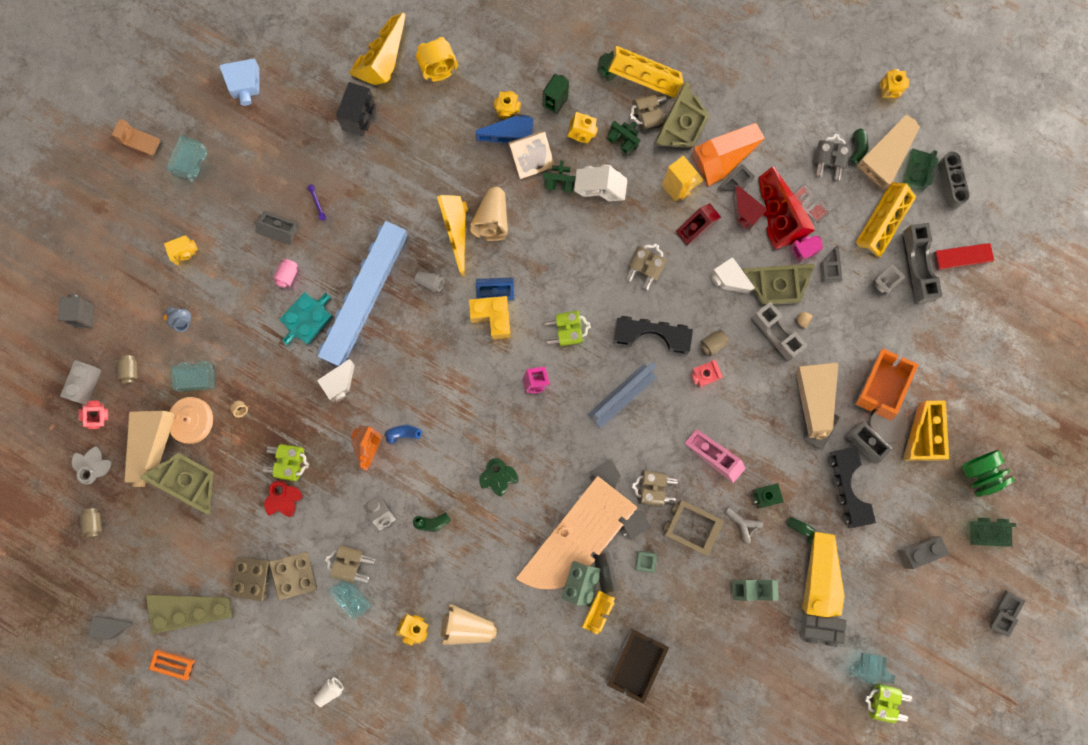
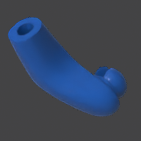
[384,425,422,444]

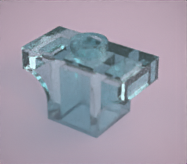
[849,652,895,684]

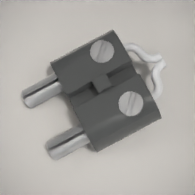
[815,134,851,180]

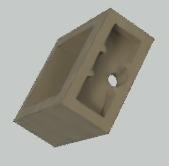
[662,500,725,557]

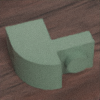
[732,579,779,601]

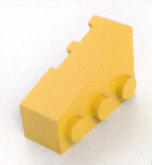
[662,156,704,202]
[902,401,949,461]

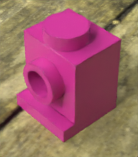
[790,235,823,263]
[522,367,550,394]

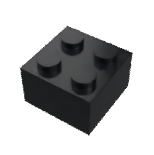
[336,82,376,136]

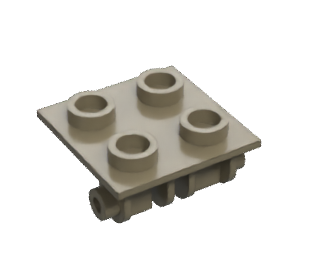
[269,552,317,601]
[231,557,270,601]

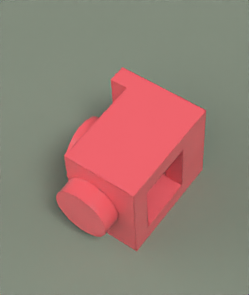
[691,359,723,388]

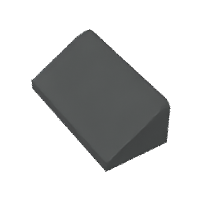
[256,212,299,245]
[593,552,618,593]

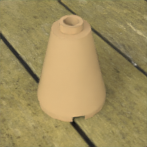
[470,186,508,241]
[440,604,497,645]

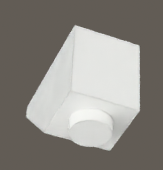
[711,257,754,294]
[317,359,355,402]

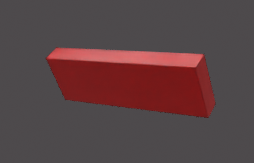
[934,243,995,270]

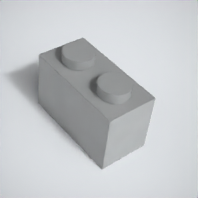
[60,360,101,404]

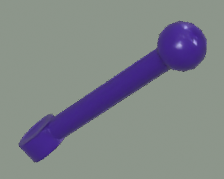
[308,184,327,221]

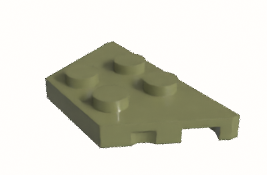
[654,81,710,148]
[742,264,815,306]
[140,453,214,516]

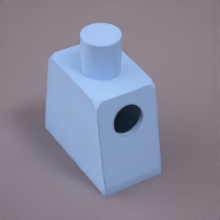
[220,58,259,106]

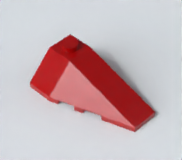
[759,166,815,249]

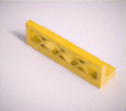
[608,46,683,98]
[855,182,916,258]

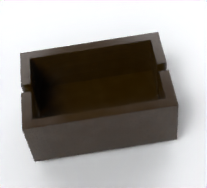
[605,628,669,704]

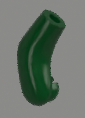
[849,128,869,165]
[413,513,451,532]
[787,517,817,545]

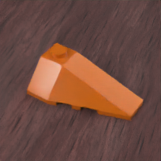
[691,123,765,187]
[351,425,383,471]

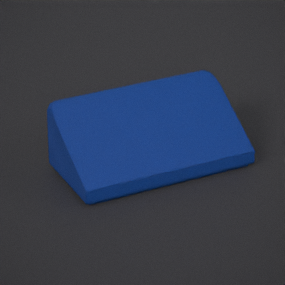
[476,277,514,300]

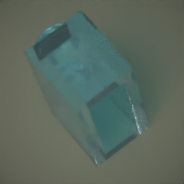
[166,135,207,182]
[171,361,216,392]

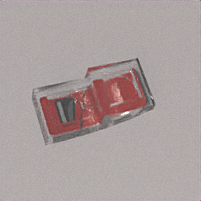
[793,183,832,223]

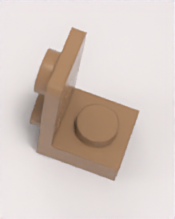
[111,118,160,156]

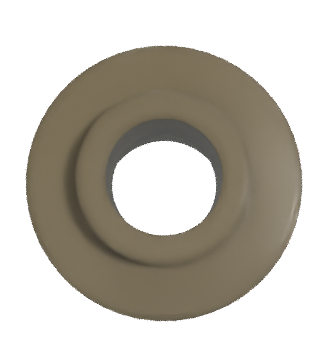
[700,330,729,356]
[117,355,138,384]
[79,508,102,538]

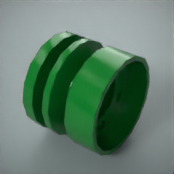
[961,450,1015,497]

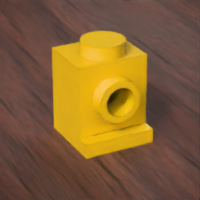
[164,235,198,265]

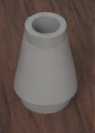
[415,271,445,292]

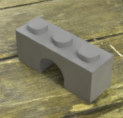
[752,302,808,361]

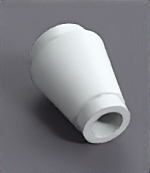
[314,677,344,707]

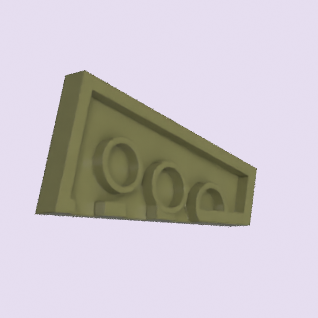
[146,595,233,634]

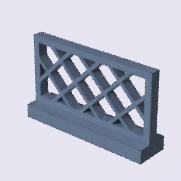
[587,362,657,428]

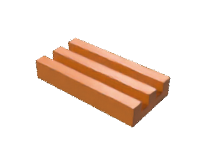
[148,649,195,681]

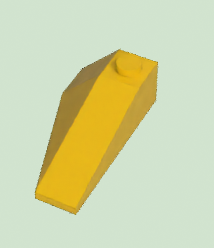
[349,12,405,85]
[437,195,469,277]
[802,531,845,617]

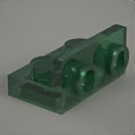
[902,148,939,191]
[970,518,1016,547]

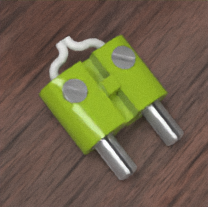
[544,310,591,346]
[262,444,309,481]
[865,683,912,724]

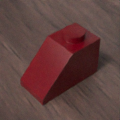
[733,185,767,231]
[676,203,722,245]

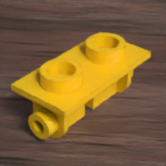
[582,591,615,635]

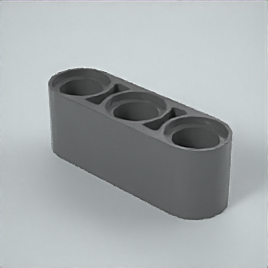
[938,151,970,208]

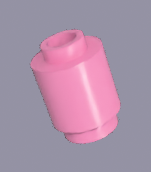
[273,259,298,288]

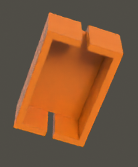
[855,348,919,421]

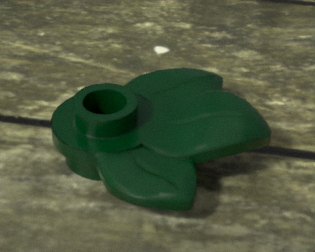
[479,458,518,496]

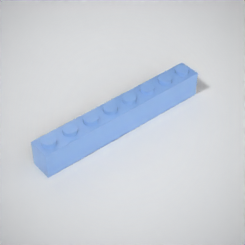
[318,221,408,367]

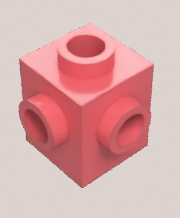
[79,400,108,429]

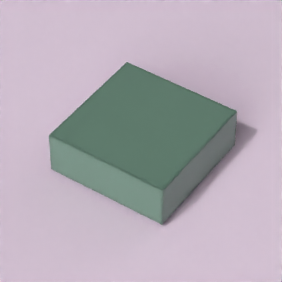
[635,551,657,573]

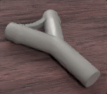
[725,507,764,544]

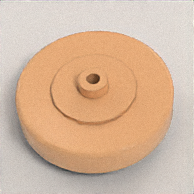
[169,397,213,444]

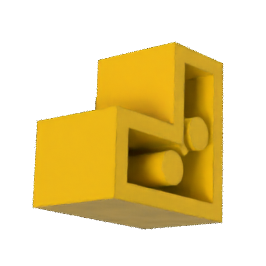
[469,296,511,340]

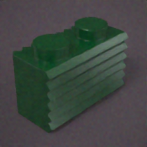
[542,74,569,114]

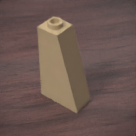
[857,114,920,190]
[796,362,838,439]
[125,411,175,487]

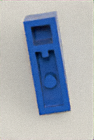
[475,115,533,144]

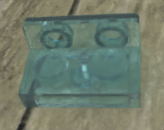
[327,581,371,621]

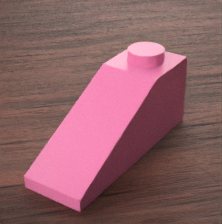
[685,429,746,483]

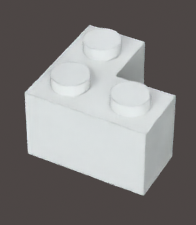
[574,164,627,202]

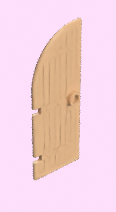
[516,476,637,589]

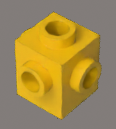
[880,69,909,98]
[493,91,521,120]
[567,112,598,144]
[394,614,428,646]

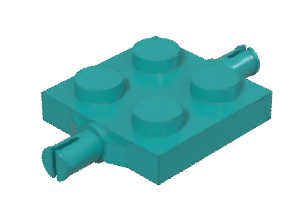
[279,292,333,345]

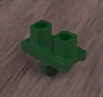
[606,121,641,155]
[543,160,576,192]

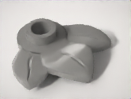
[72,446,112,485]

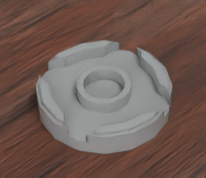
[869,409,909,443]

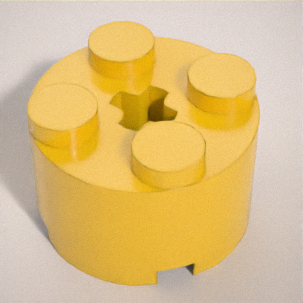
[416,37,458,82]

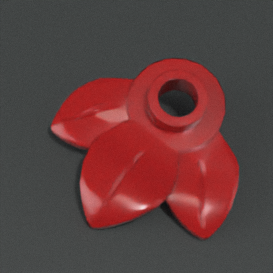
[264,480,302,517]

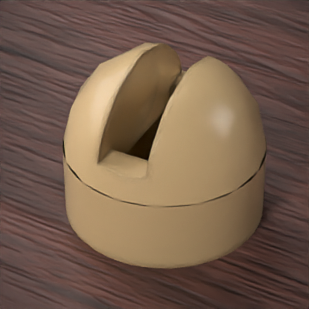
[797,312,813,329]
[230,400,248,418]

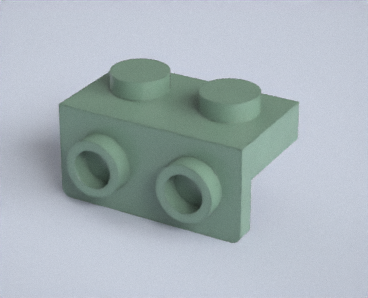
[562,561,601,607]

